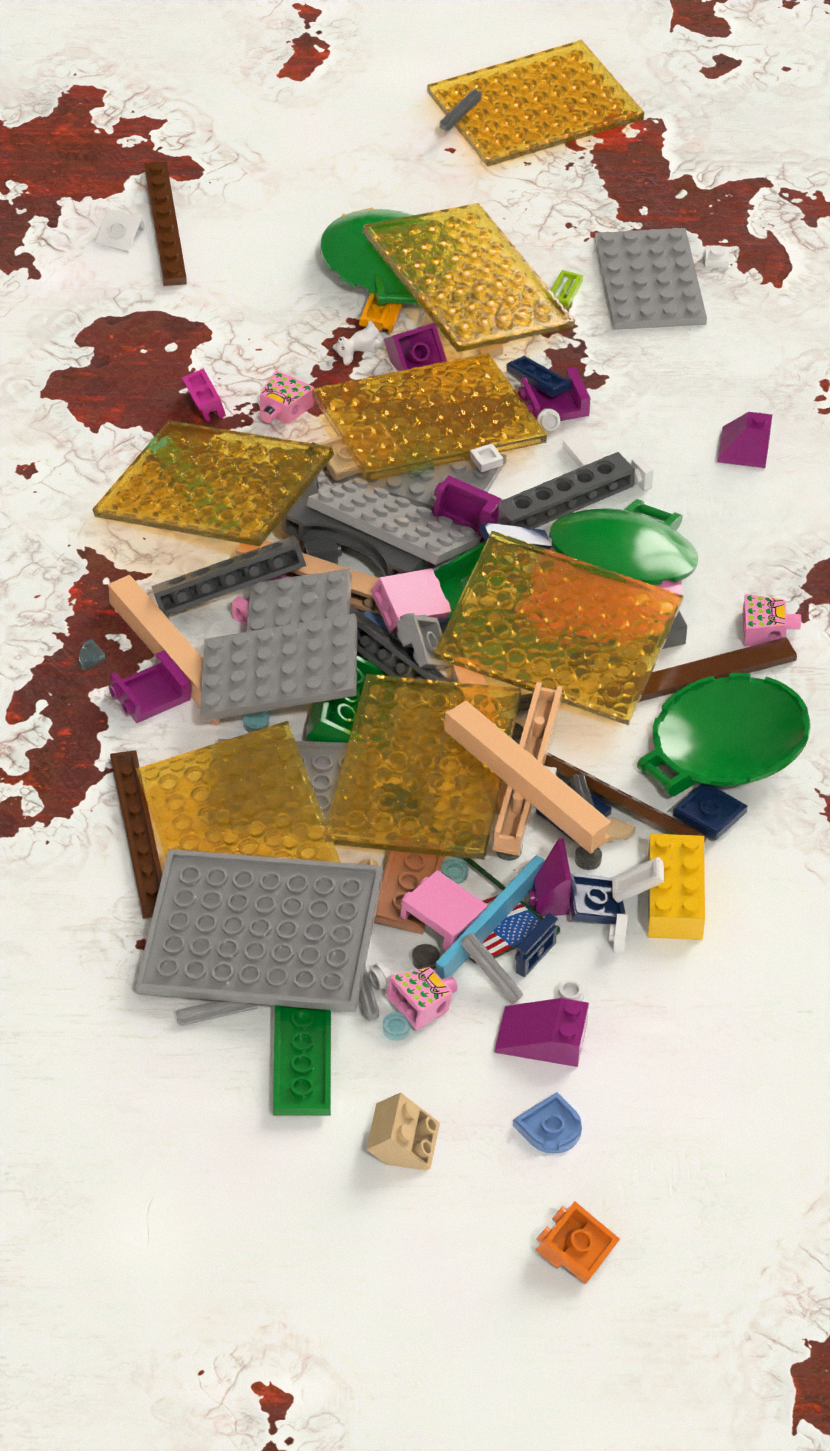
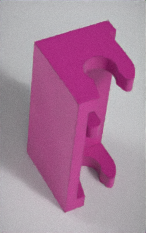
[182,368,226,422]

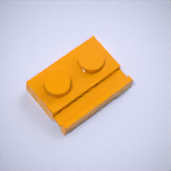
[359,293,403,333]

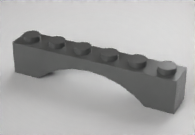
[282,496,426,577]

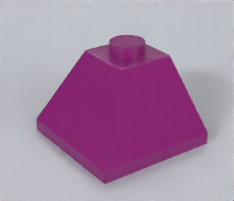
[383,323,449,382]
[717,412,773,468]
[529,838,572,917]

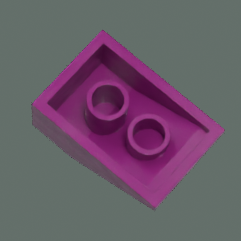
[495,998,589,1067]

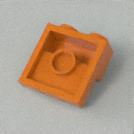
[535,1201,620,1284]

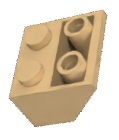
[366,1092,440,1171]

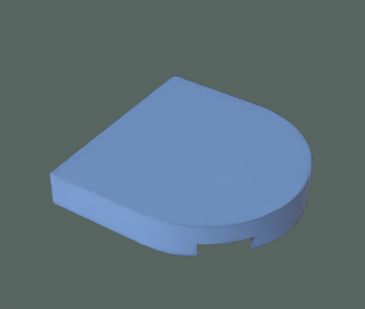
[513,1092,582,1153]

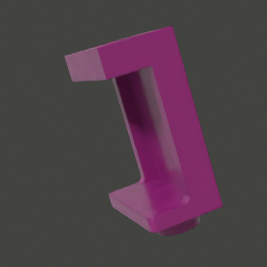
[517,367,591,426]
[431,475,502,543]
[109,650,191,724]

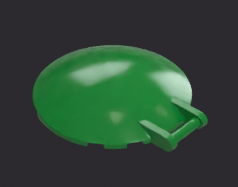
[320,209,458,306]
[549,499,698,585]
[637,673,811,797]

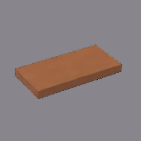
[374,835,447,935]

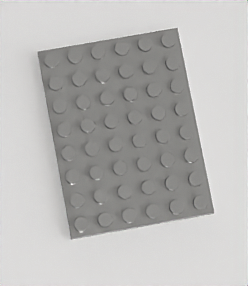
[135,849,384,1012]

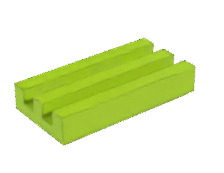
[546,270,584,310]

